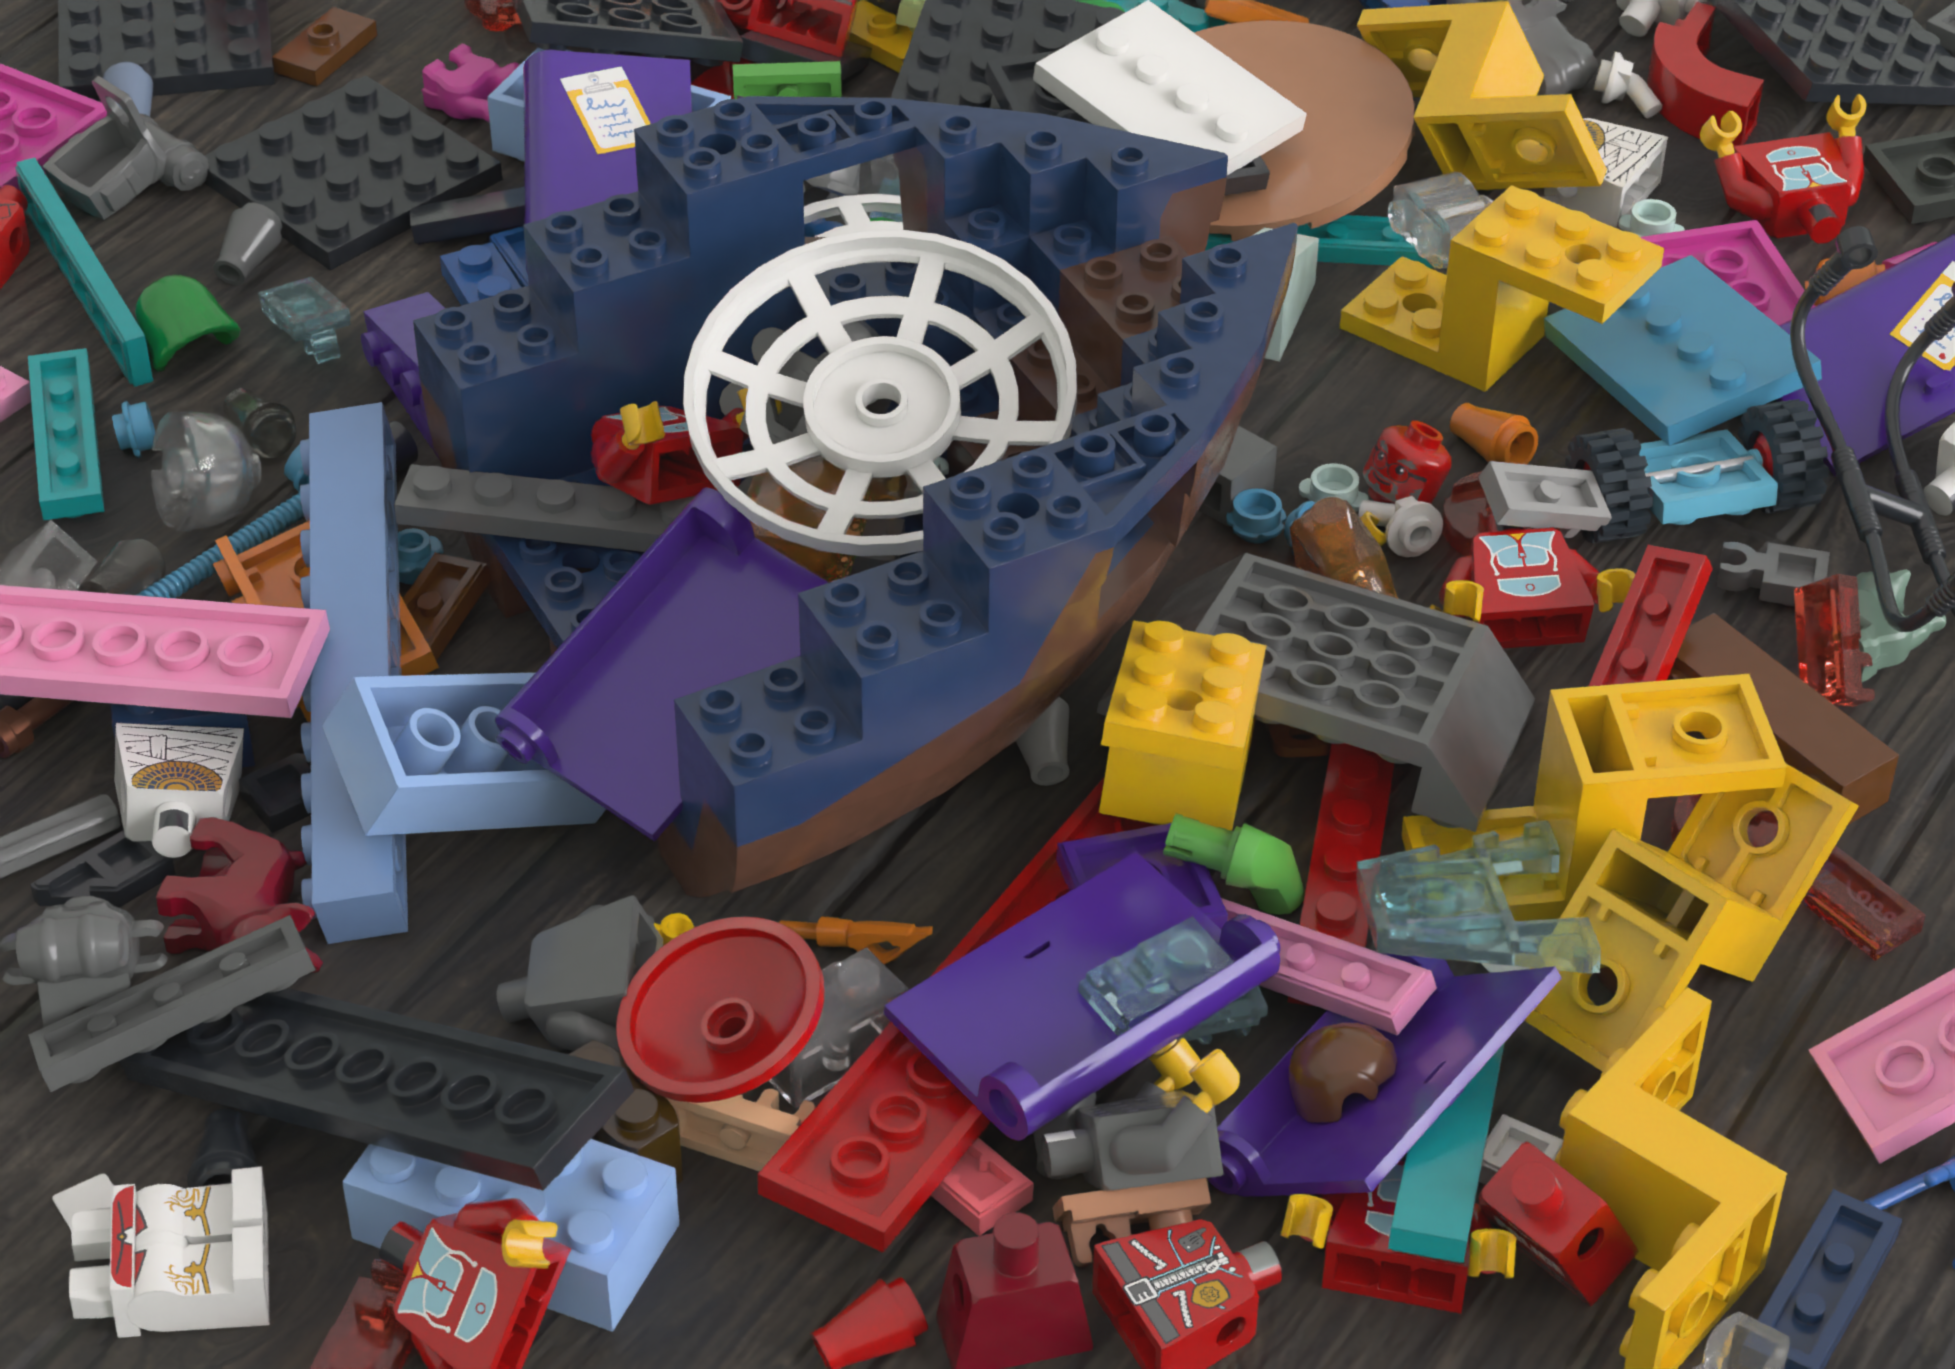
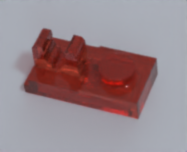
[1794,574,1875,707]
[310,1259,414,1369]

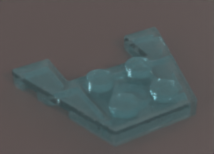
[1357,820,1601,973]

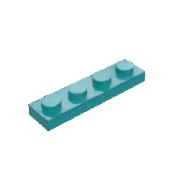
[28,348,105,520]

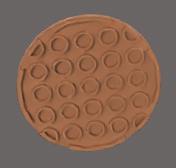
[1194,20,1415,241]

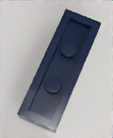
[1742,1189,1902,1369]

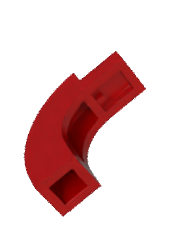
[1647,2,1764,147]

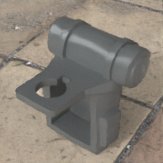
[42,76,209,219]

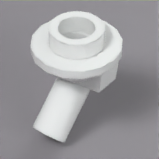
[1594,52,1663,118]
[1359,496,1443,558]

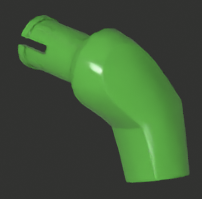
[1163,813,1305,915]

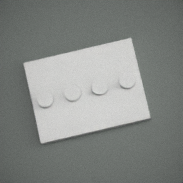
[1033,0,1307,175]

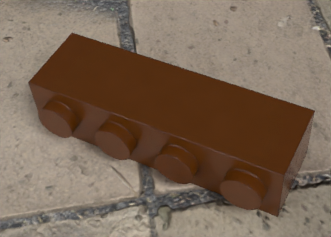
[1667,613,1899,825]

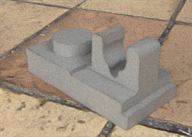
[1478,461,1612,538]

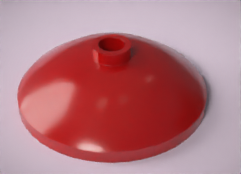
[616,917,825,1103]

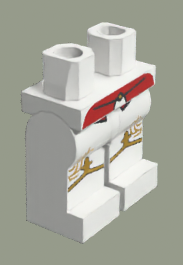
[69,1167,269,1338]

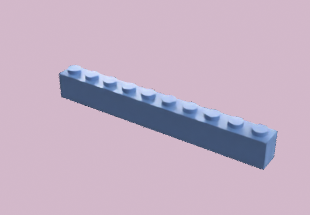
[300,402,408,944]

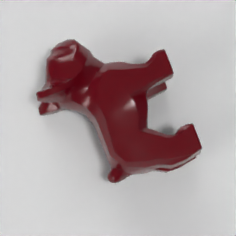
[156,817,323,973]

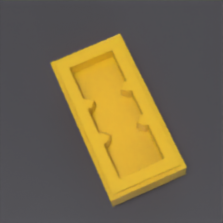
[849,0,913,73]

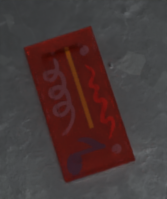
[1801,845,1926,961]

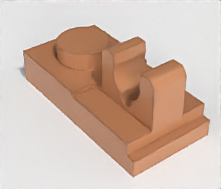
[1052,1178,1211,1267]

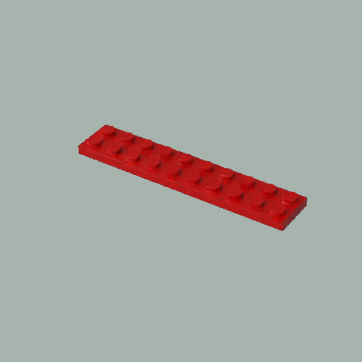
[758,777,1159,1253]

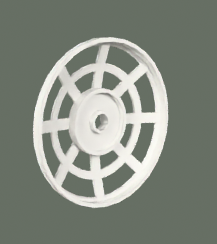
[683,229,1077,556]

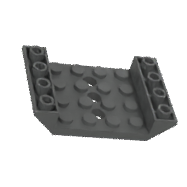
[1097,553,1535,832]

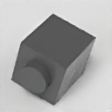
[1199,426,1277,527]

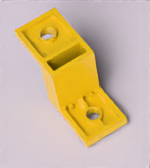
[1357,1,1607,191]
[1340,185,1664,392]
[1099,621,1267,831]
[1401,674,1787,931]
[1524,763,1859,1071]
[1554,987,1787,1369]

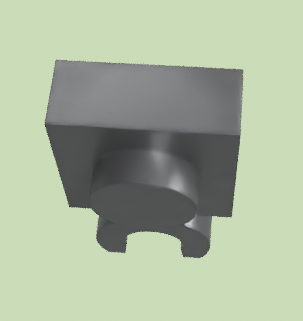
[1717,542,1830,609]

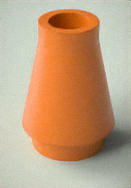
[1450,403,1538,465]

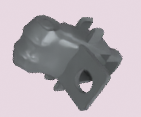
[1446,0,1598,96]
[0,896,168,1028]

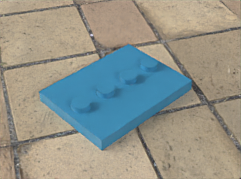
[1544,255,1822,446]

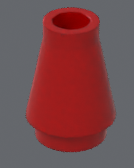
[811,1277,929,1369]

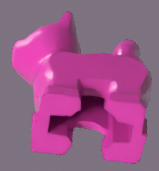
[422,43,521,123]

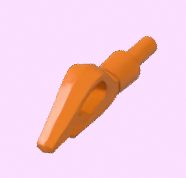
[779,916,933,966]

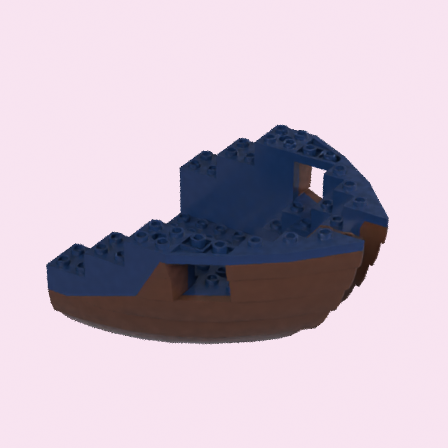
[413,96,1298,898]

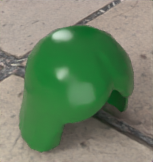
[135,275,241,372]

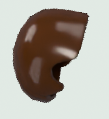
[1289,1023,1397,1123]

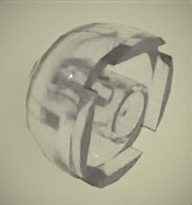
[151,412,261,531]

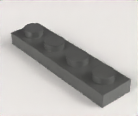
[28,915,315,1092]

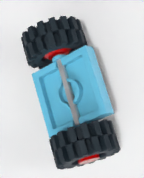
[1565,399,1829,543]

